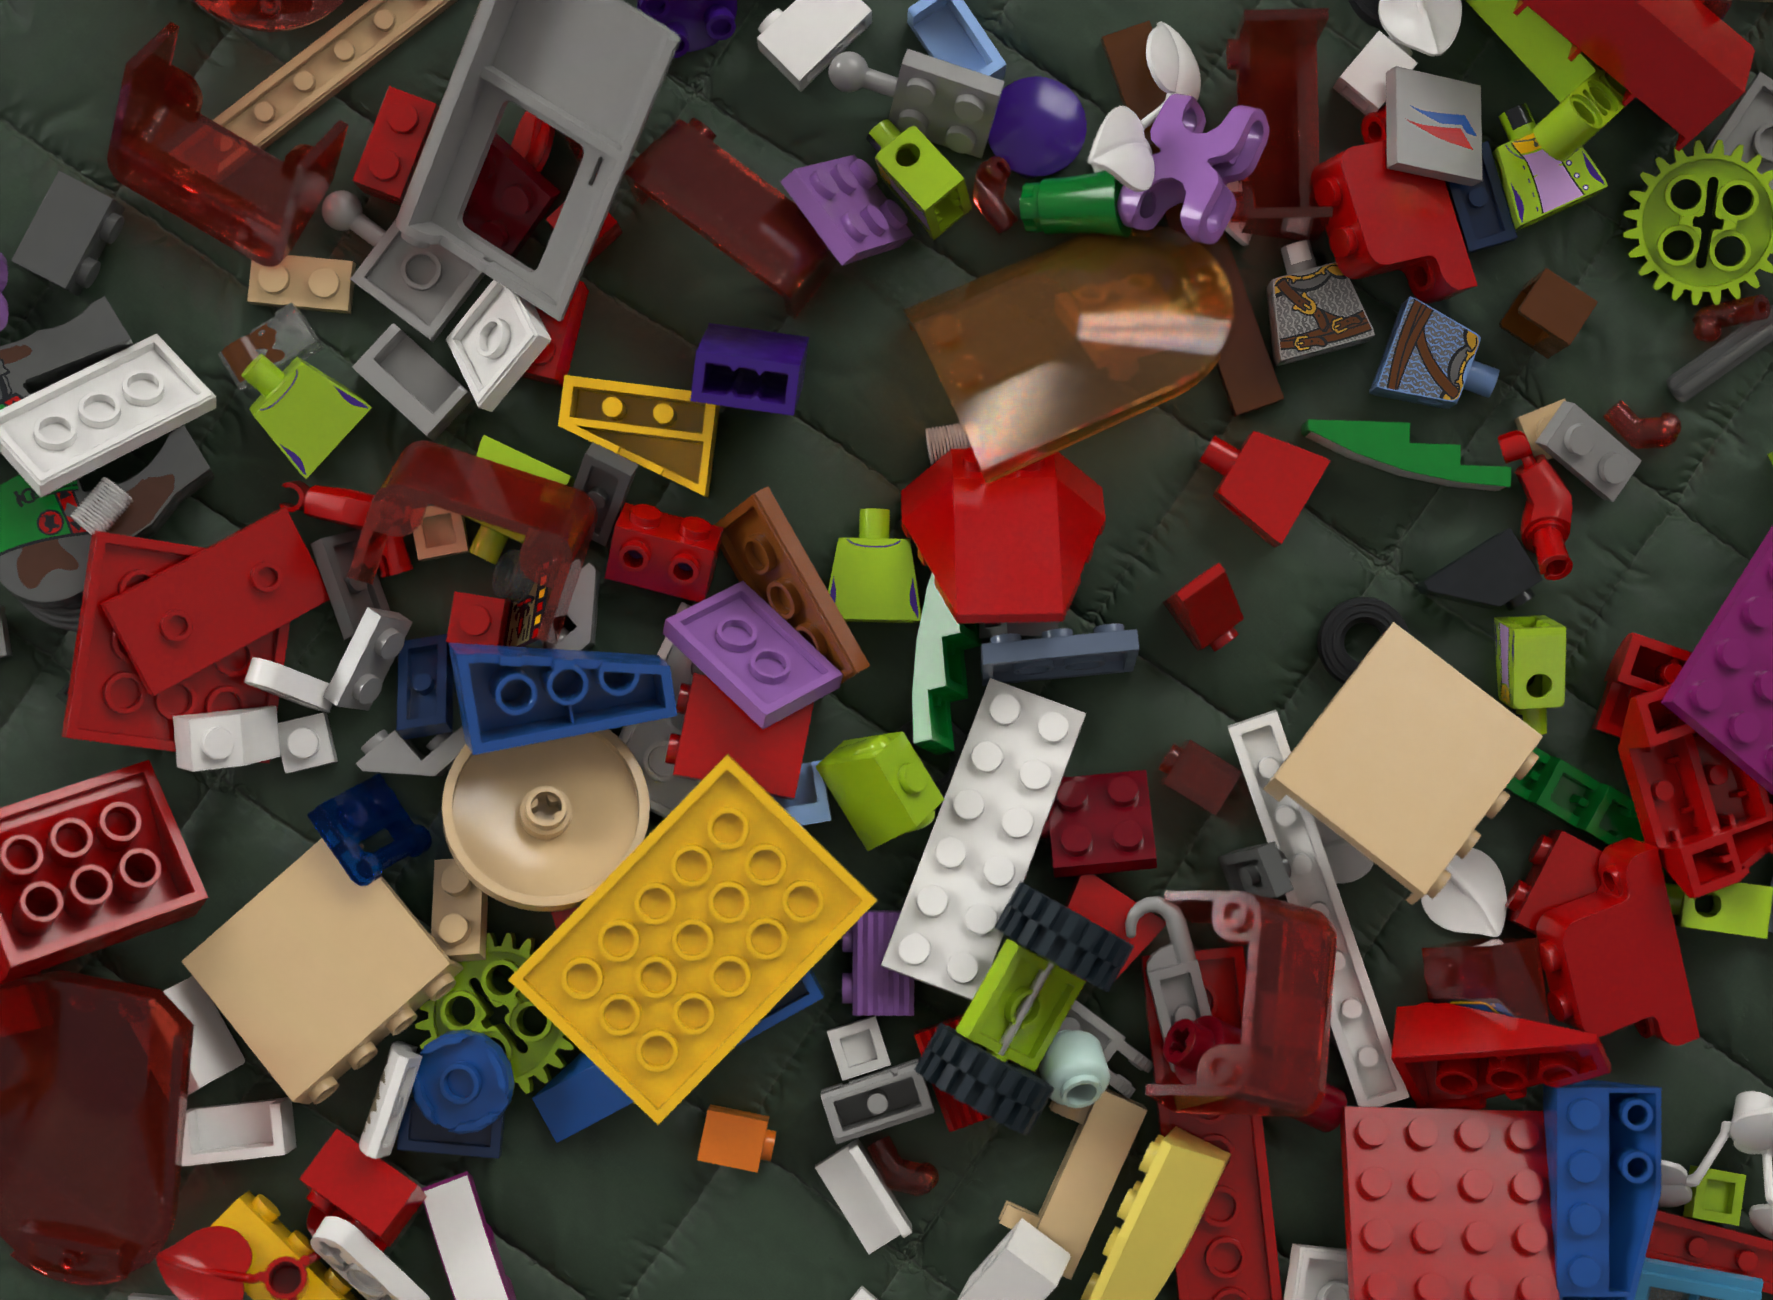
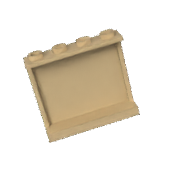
[1263,622,1543,905]
[181,825,464,1105]

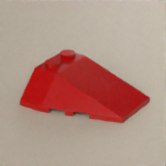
[901,445,1106,623]
[1618,683,1773,898]

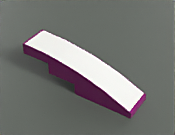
[422,1171,517,1300]

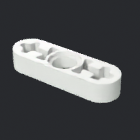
[310,1216,430,1300]

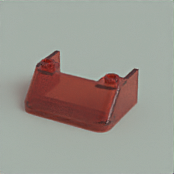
[1226,8,1333,240]
[107,22,349,267]
[624,117,838,319]
[347,440,598,644]
[1145,891,1337,1117]

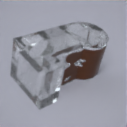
[218,302,324,391]

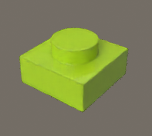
[1683,1165,1746,1226]

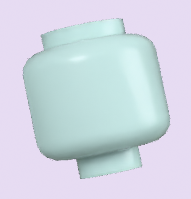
[1038,1030,1110,1108]

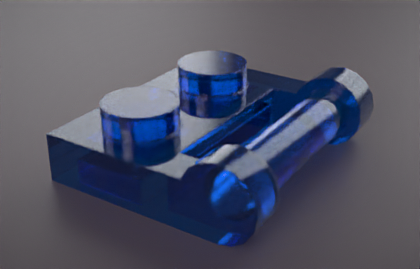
[307,773,432,886]

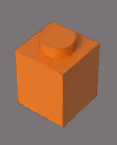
[697,1104,777,1173]

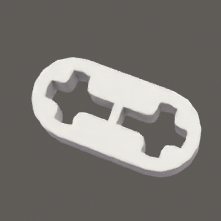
[244,657,333,713]

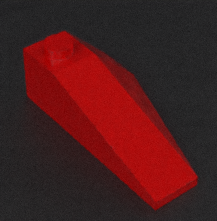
[1391,1002,1611,1110]

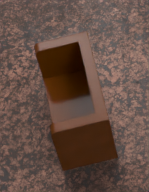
[1499,268,1598,359]

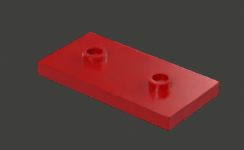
[100,508,330,696]

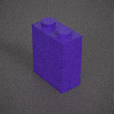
[691,323,809,416]

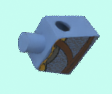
[1369,296,1500,409]

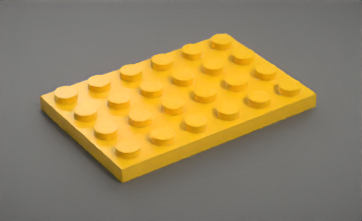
[508,754,877,1125]

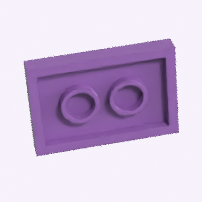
[780,155,913,266]
[663,581,843,729]

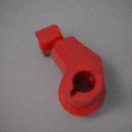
[1497,430,1573,581]
[279,481,414,578]

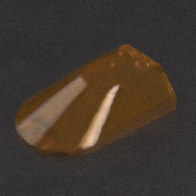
[903,225,1234,483]

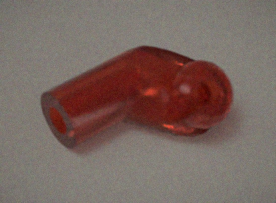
[972,156,1019,236]
[1692,294,1771,342]
[1603,399,1682,449]
[867,1135,939,1196]

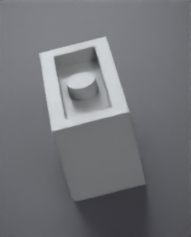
[352,323,474,441]

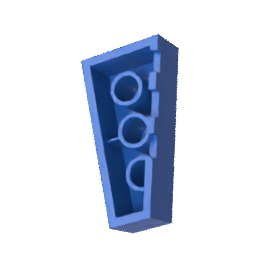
[449,643,678,755]

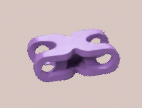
[1117,93,1270,244]

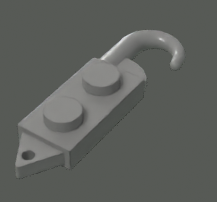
[1125,896,1212,1097]

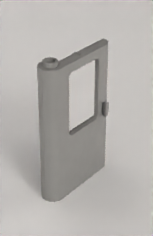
[395,0,680,322]

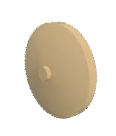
[442,729,650,912]

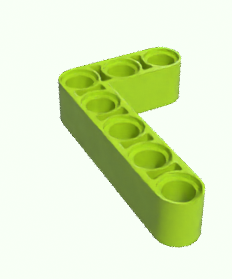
[1465,0,1626,162]

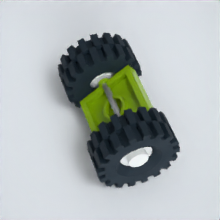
[914,881,1134,1135]

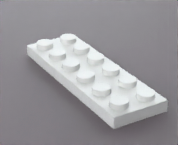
[881,678,1086,1001]

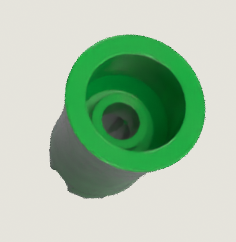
[1020,170,1132,237]

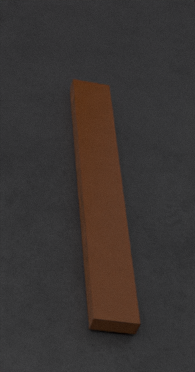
[1101,21,1284,417]

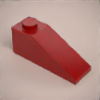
[1162,563,1244,652]

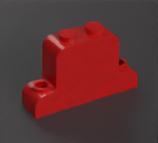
[1311,104,1478,304]
[1536,837,1700,1046]

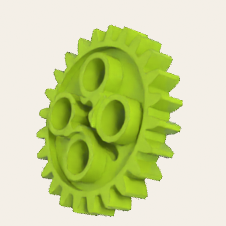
[1623,140,1773,305]
[415,932,577,1097]

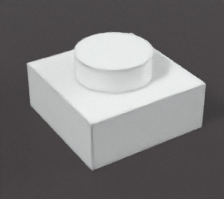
[278,712,338,774]
[827,1015,891,1081]

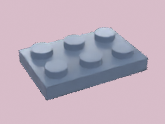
[980,624,1139,686]

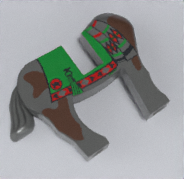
[0,296,215,632]

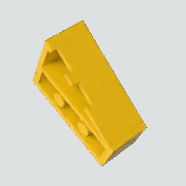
[558,375,720,498]

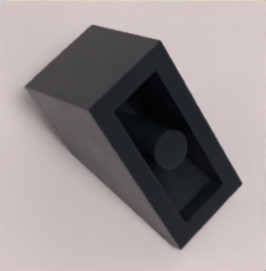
[1415,528,1543,611]

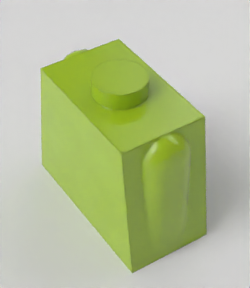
[815,731,945,851]

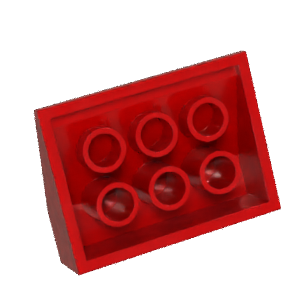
[0,760,208,985]

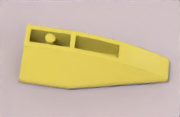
[1081,1126,1231,1300]

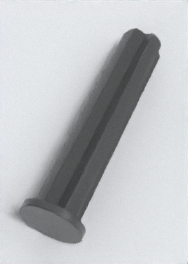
[1666,304,1773,402]

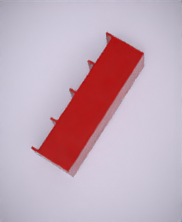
[1513,0,1755,151]

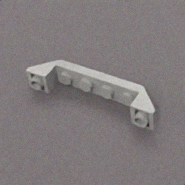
[356,562,600,776]

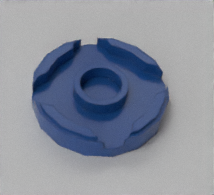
[412,1029,515,1134]

